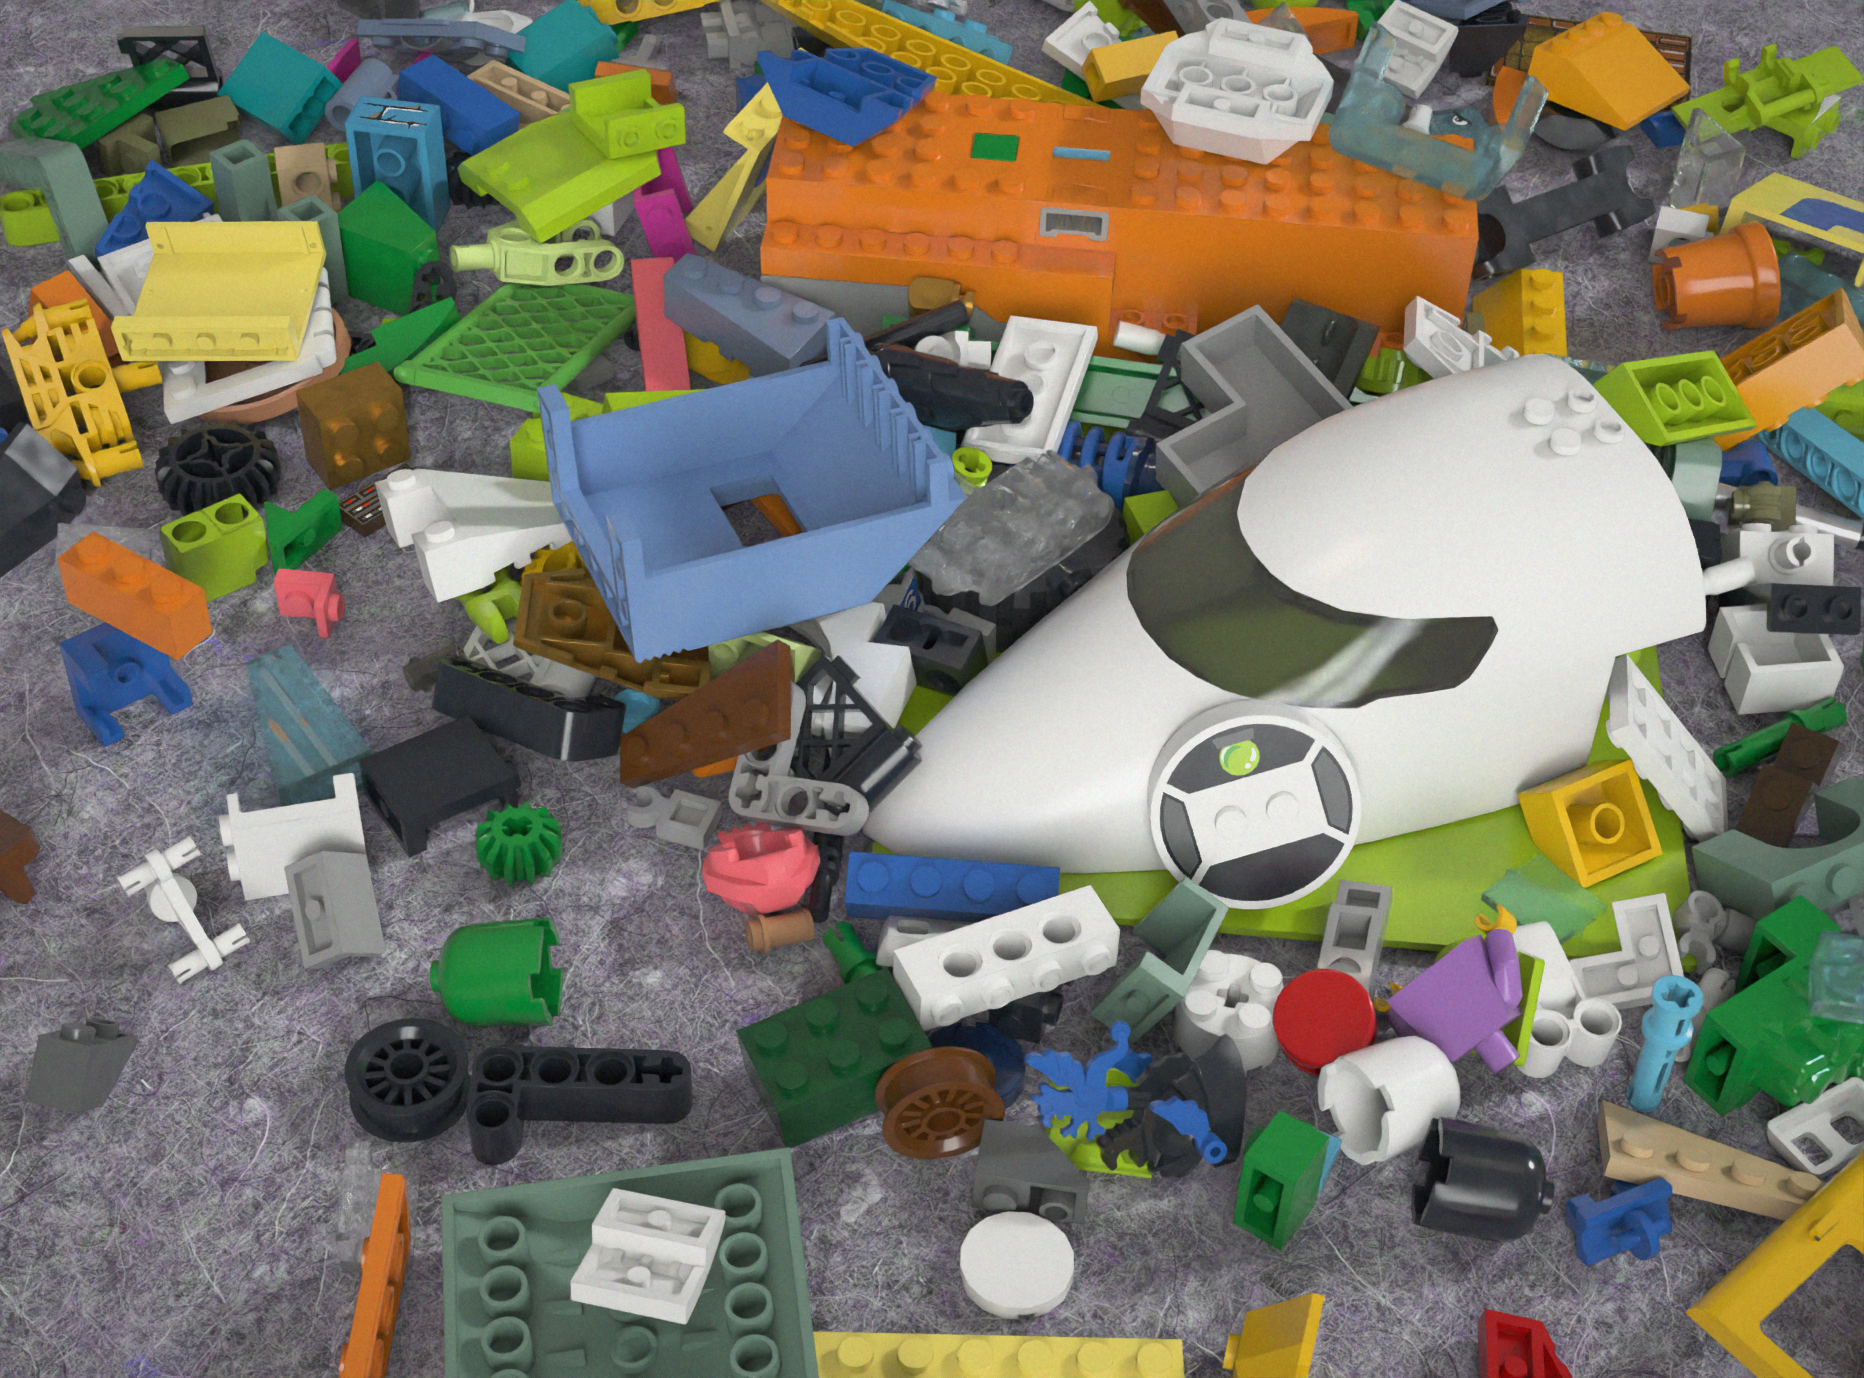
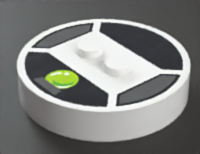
[1147,700,1362,909]

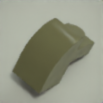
[96,112,162,177]

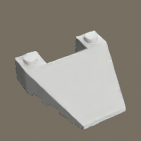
[375,469,573,603]

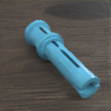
[1626,975,1704,1112]

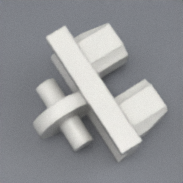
[914,331,991,370]

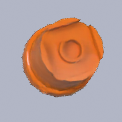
[1652,220,1781,331]

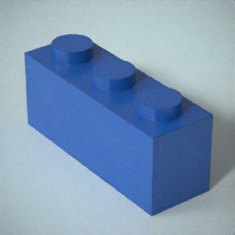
[397,54,520,156]

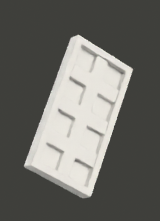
[1606,654,1729,843]

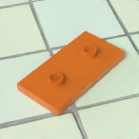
[339,1173,412,1378]

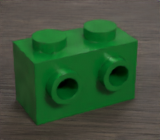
[1232,1110,1330,1251]

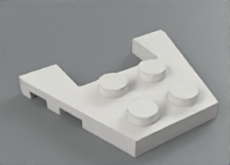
[1403,296,1519,379]

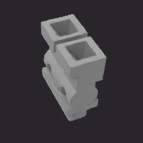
[700,0,798,69]

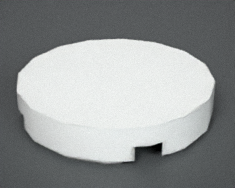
[959,1211,1074,1319]

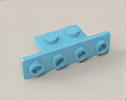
[881,0,1013,65]

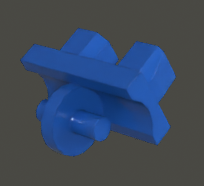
[1566,1177,1672,1266]

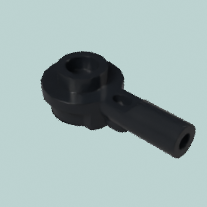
[1046,558,1112,604]

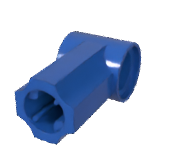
[1719,440,1778,488]

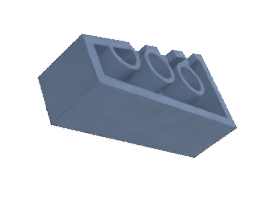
[664,252,836,378]

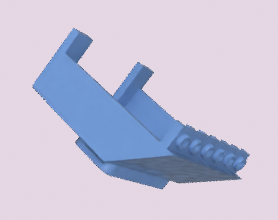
[537,317,967,663]

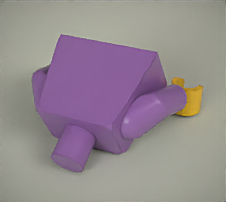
[1373,904,1523,1075]

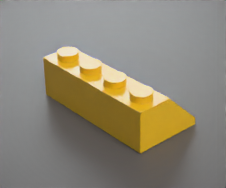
[1471,268,1568,364]

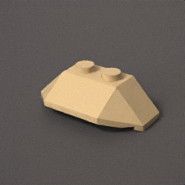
[467,60,570,131]

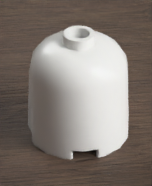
[1317,1036,1461,1165]

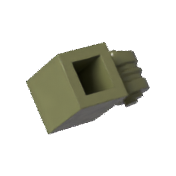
[1725,481,1796,532]

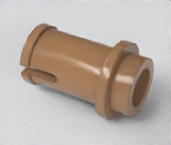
[745,909,815,955]

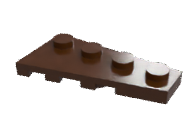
[620,639,791,789]

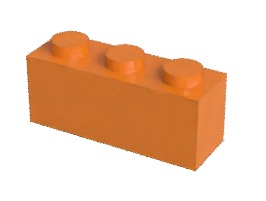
[57,531,212,661]

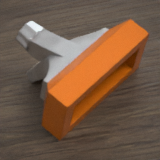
[594,34,678,105]

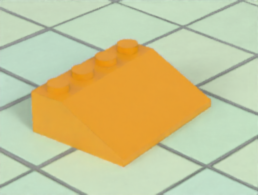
[1523,12,1690,131]
[1711,287,1864,451]

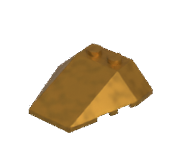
[513,568,711,701]

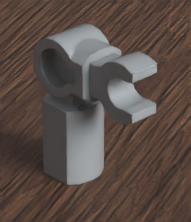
[1673,890,1758,975]

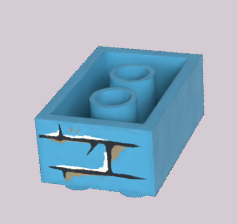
[345,96,450,236]

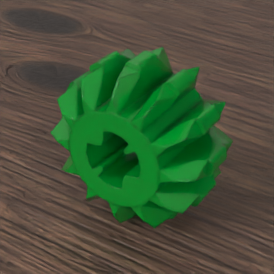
[475,800,562,887]

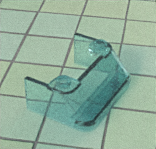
[1328,22,1549,202]

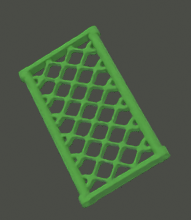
[394,282,636,413]

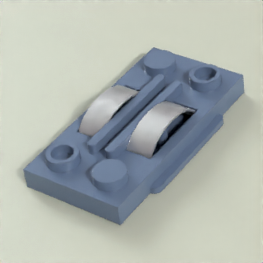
[357,19,526,61]

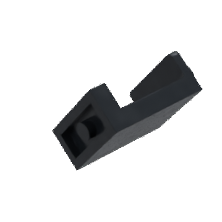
[1718,583,1861,635]
[359,715,521,858]

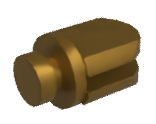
[908,277,975,319]

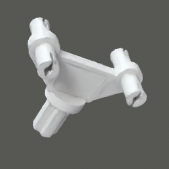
[116,835,250,985]

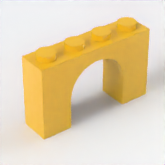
[1081,30,1179,103]

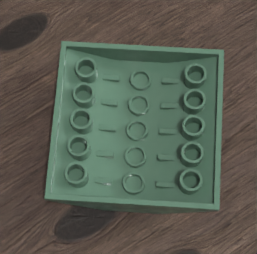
[441,1147,819,1378]

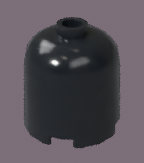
[1411,1116,1554,1242]

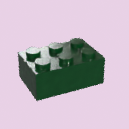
[736,967,932,1149]

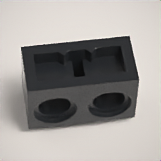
[873,604,989,697]

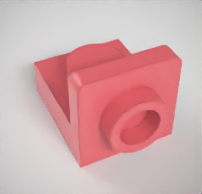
[274,568,345,638]

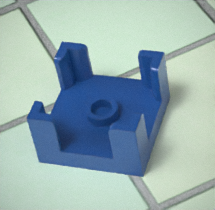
[59,622,193,747]

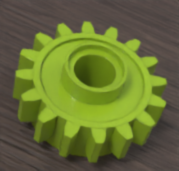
[1355,348,1434,396]

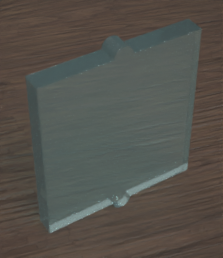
[1481,854,1607,945]

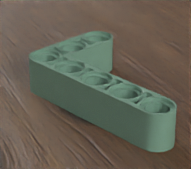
[0,136,109,266]
[1644,437,1722,521]

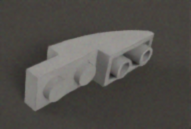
[1317,880,1392,1003]

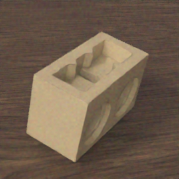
[274,142,342,213]

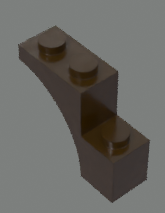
[1735,722,1846,848]

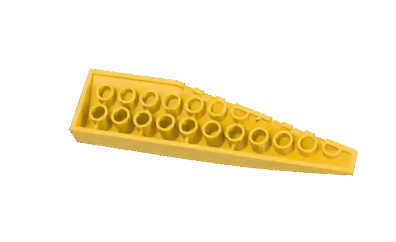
[760,0,1104,107]

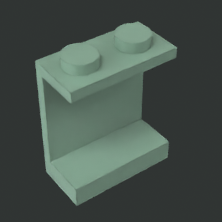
[1089,877,1229,1044]

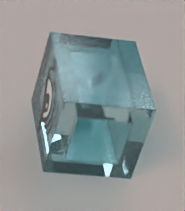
[1428,107,1491,162]

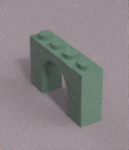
[209,138,349,304]
[1692,776,1864,921]

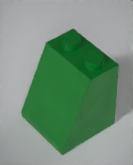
[337,181,441,316]

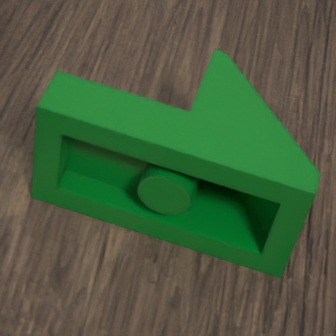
[264,488,343,576]

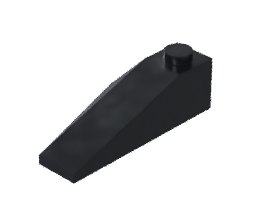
[0,422,86,578]

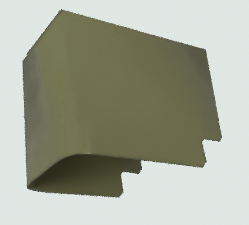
[155,95,242,168]

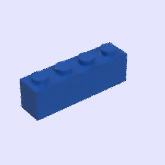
[845,851,1060,922]

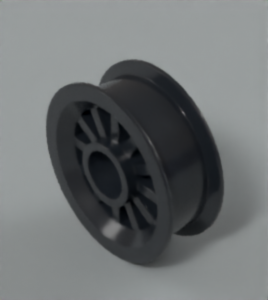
[345,1018,471,1143]

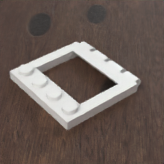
[163,267,337,424]

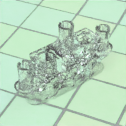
[907,450,1114,606]

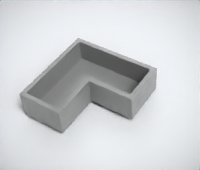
[1156,304,1353,508]

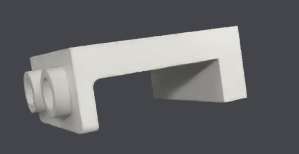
[219,773,367,901]

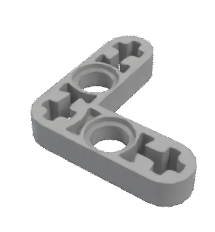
[728,681,869,836]

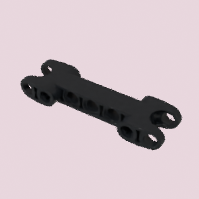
[1471,145,1657,282]

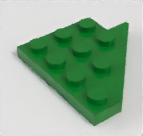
[8,57,190,150]

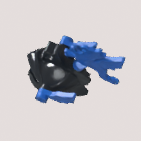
[1023,1020,1246,1178]

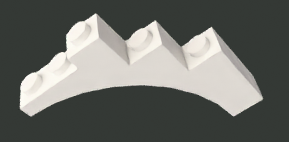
[788,602,917,757]

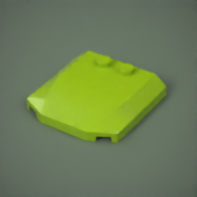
[457,106,661,244]

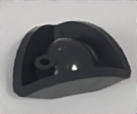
[1525,101,1616,150]

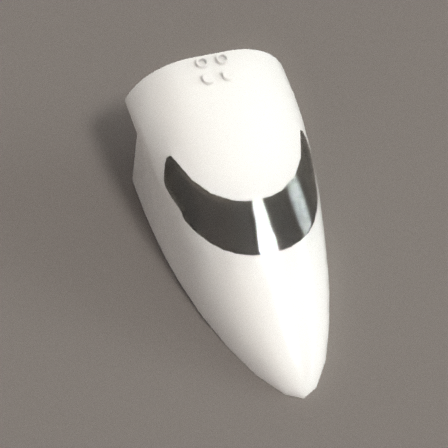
[862,354,1706,874]

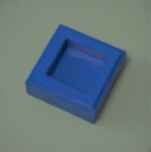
[1640,112,1692,148]

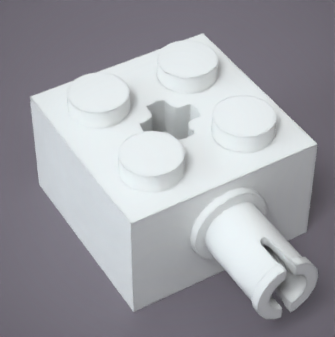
[1718,523,1834,595]

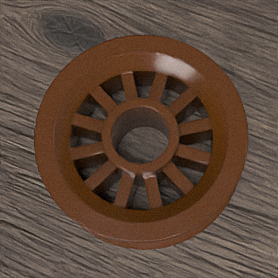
[875,1047,1005,1160]

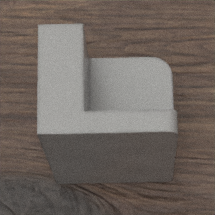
[284,851,386,969]

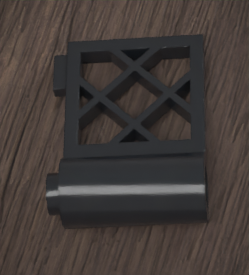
[116,26,224,108]
[1125,329,1205,443]
[771,655,922,817]

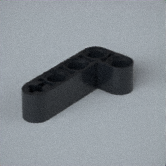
[432,657,627,762]
[466,1045,693,1165]

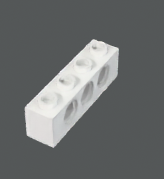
[893,885,1120,1031]

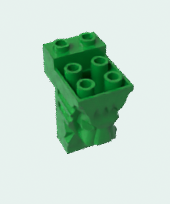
[1683,895,1864,1117]

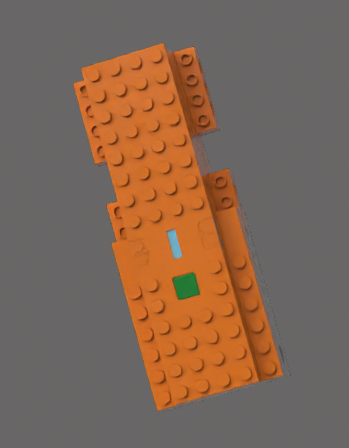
[760,91,1479,396]

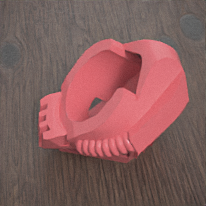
[702,823,820,917]

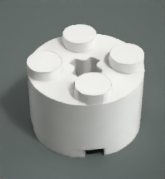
[1173,950,1284,1077]

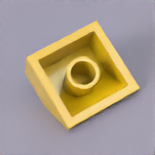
[1517,758,1663,889]

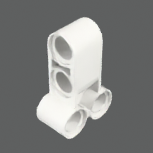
[1513,921,1622,1078]

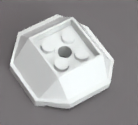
[1140,17,1334,165]

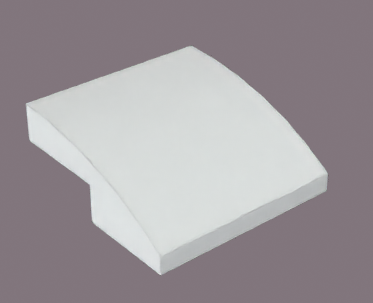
[1354,0,1458,100]
[570,1188,725,1325]

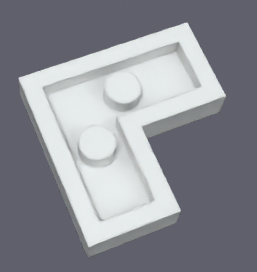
[1569,893,1684,1010]

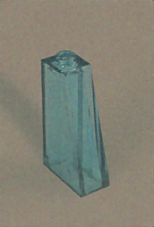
[246,644,372,807]

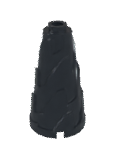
[868,342,1034,431]

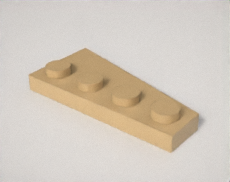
[1596,1100,1827,1221]

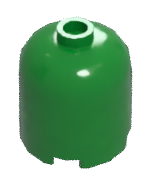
[430,917,563,1026]

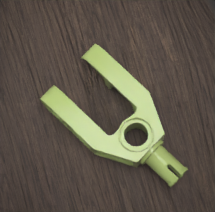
[449,216,624,286]

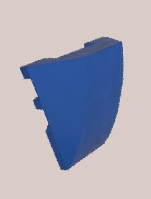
[757,48,937,147]

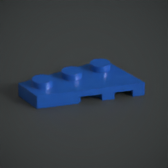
[94,159,214,261]

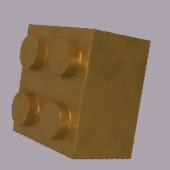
[295,362,411,490]

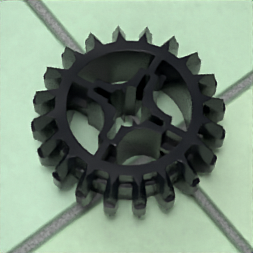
[155,420,281,517]

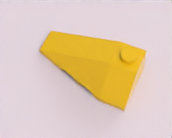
[1222,1293,1325,1378]

